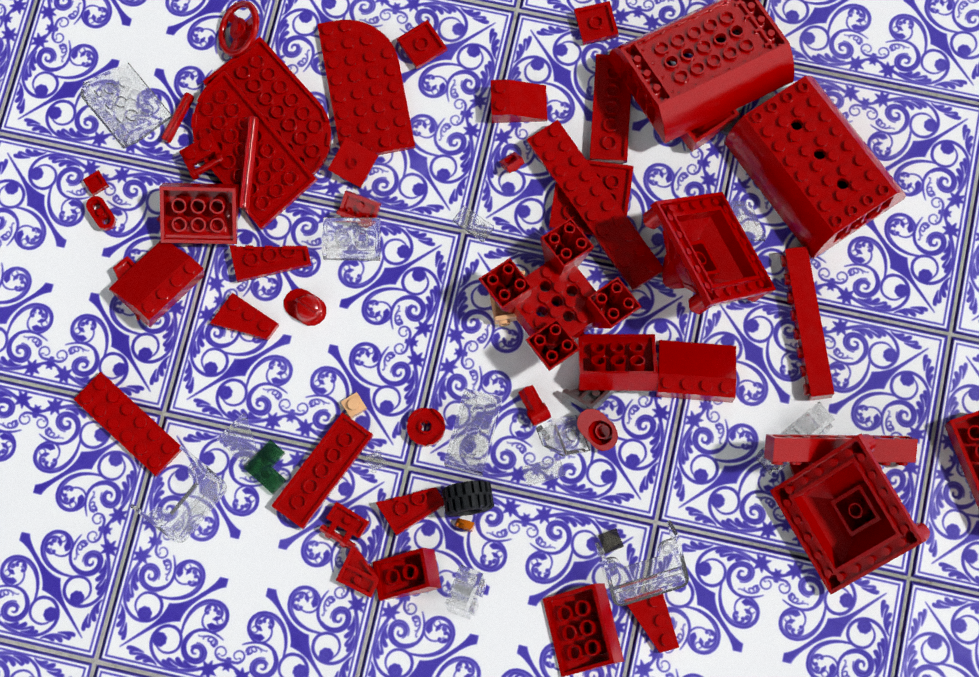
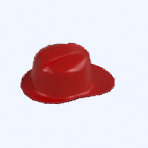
[284,289,326,326]
[577,409,618,451]

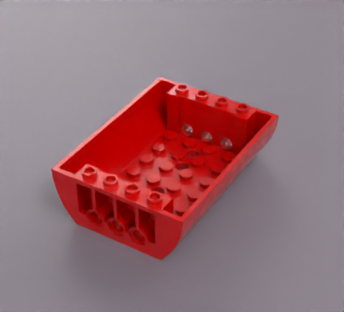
[608,0,794,143]

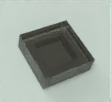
[598,528,624,554]

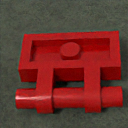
[319,501,370,549]

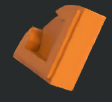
[454,518,475,532]

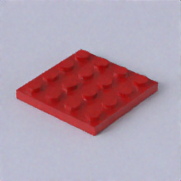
[549,160,634,235]

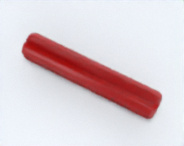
[161,92,194,143]

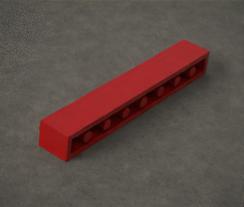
[780,246,835,401]
[764,434,918,466]

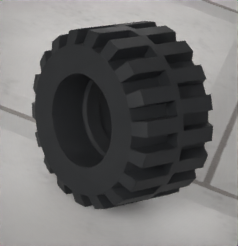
[442,480,494,516]

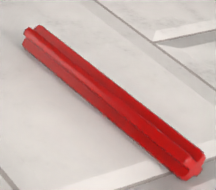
[238,116,259,209]

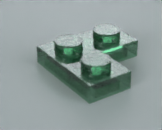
[244,439,286,495]

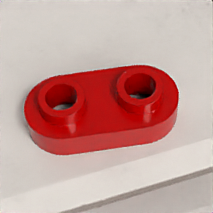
[86,196,116,231]

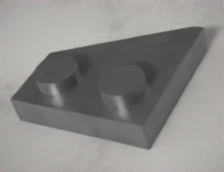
[562,385,615,410]

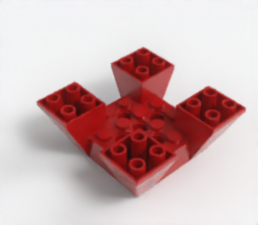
[479,218,642,371]

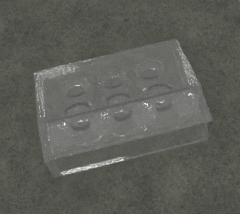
[80,63,173,149]

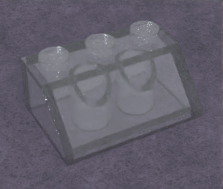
[322,217,381,261]

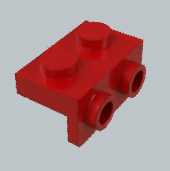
[336,190,381,227]

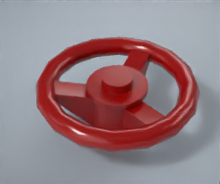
[218,0,260,57]

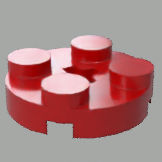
[407,408,446,447]

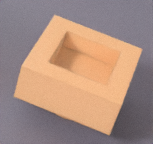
[341,392,367,419]

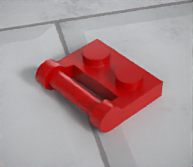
[179,133,227,180]

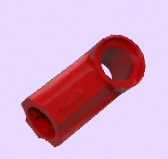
[518,385,552,426]

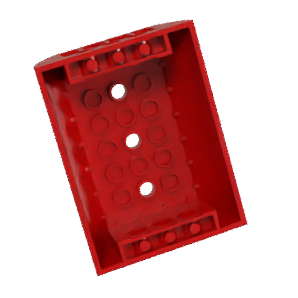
[724,76,906,259]

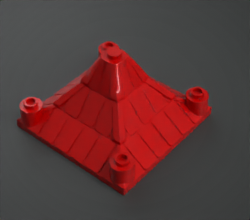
[643,192,776,314]
[770,433,930,595]

